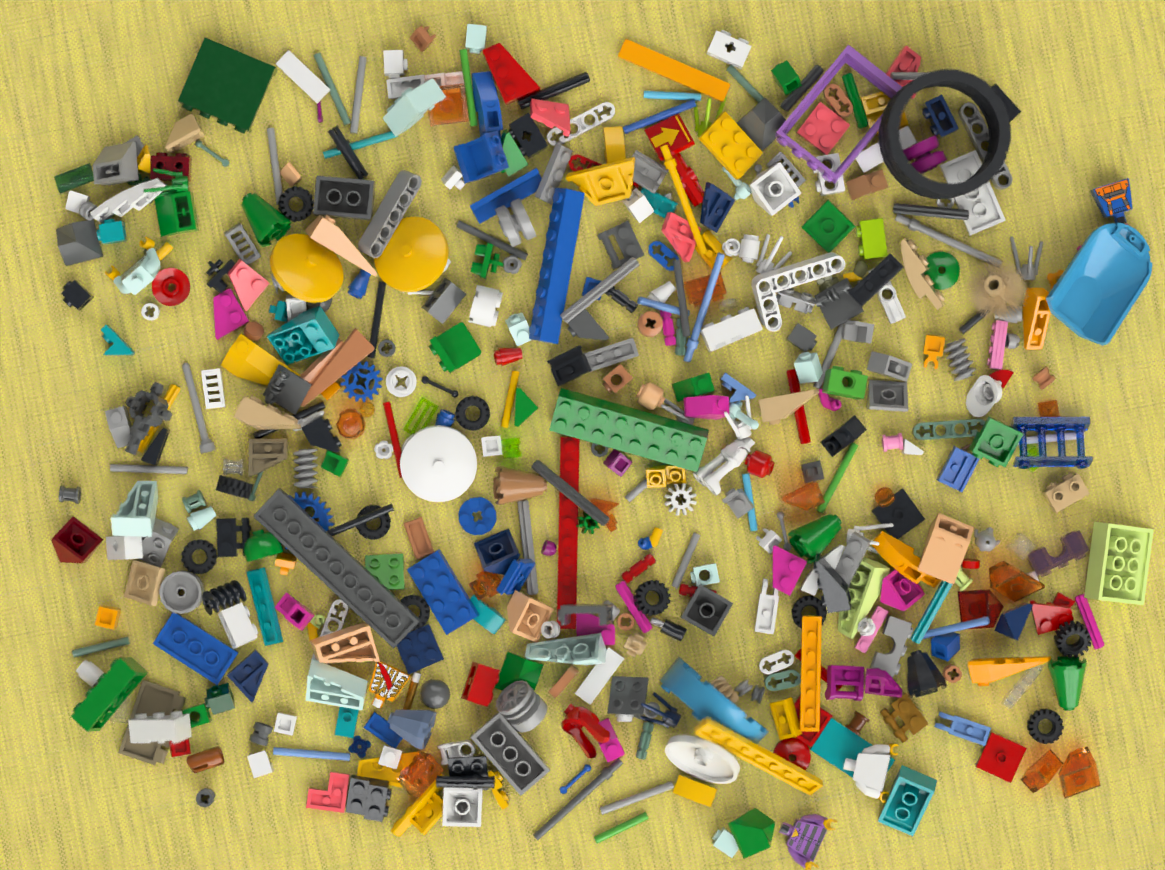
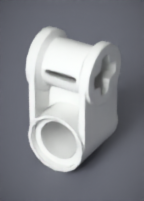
[437,740,476,765]

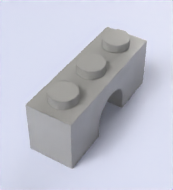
[869,615,913,678]

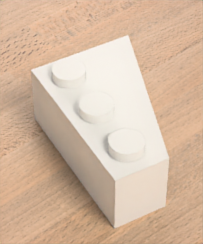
[128,711,192,743]

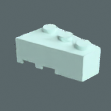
[383,78,446,137]
[111,481,158,537]
[306,658,368,710]

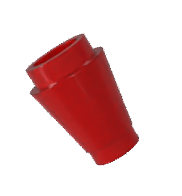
[493,348,523,367]

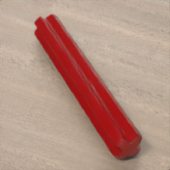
[786,369,811,444]

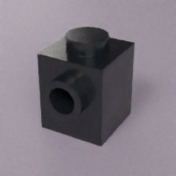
[61,280,94,311]

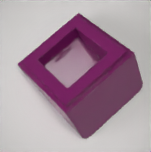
[603,449,633,477]

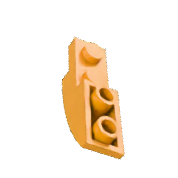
[872,531,942,588]

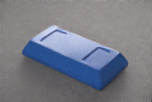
[363,712,403,748]

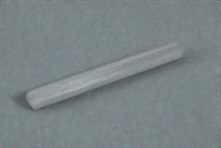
[560,257,639,323]
[517,500,539,595]

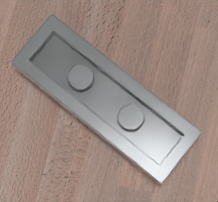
[535,143,573,204]
[585,338,639,373]
[835,532,871,588]

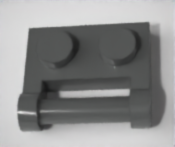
[597,221,644,270]

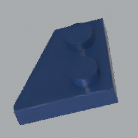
[700,182,735,233]
[227,649,269,703]

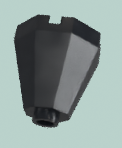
[907,650,947,698]

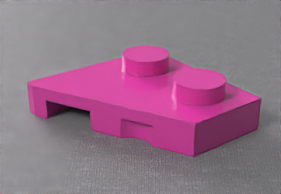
[773,545,807,596]

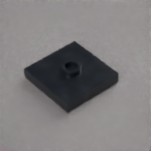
[871,488,925,539]

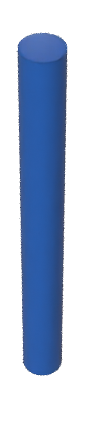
[623,99,696,134]

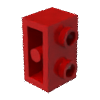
[461,662,500,707]

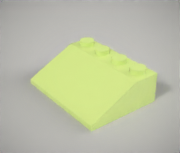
[1084,522,1154,605]

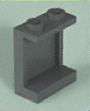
[558,604,613,625]

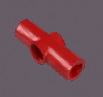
[664,153,704,207]

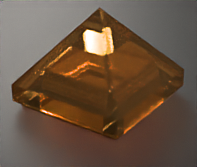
[1038,400,1060,422]

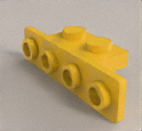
[390,774,445,837]

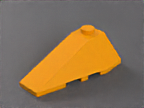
[968,656,1051,686]

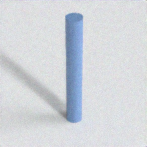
[637,297,690,316]

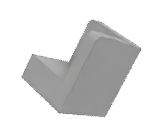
[842,320,874,343]

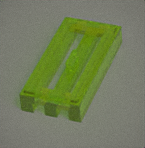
[403,397,439,435]

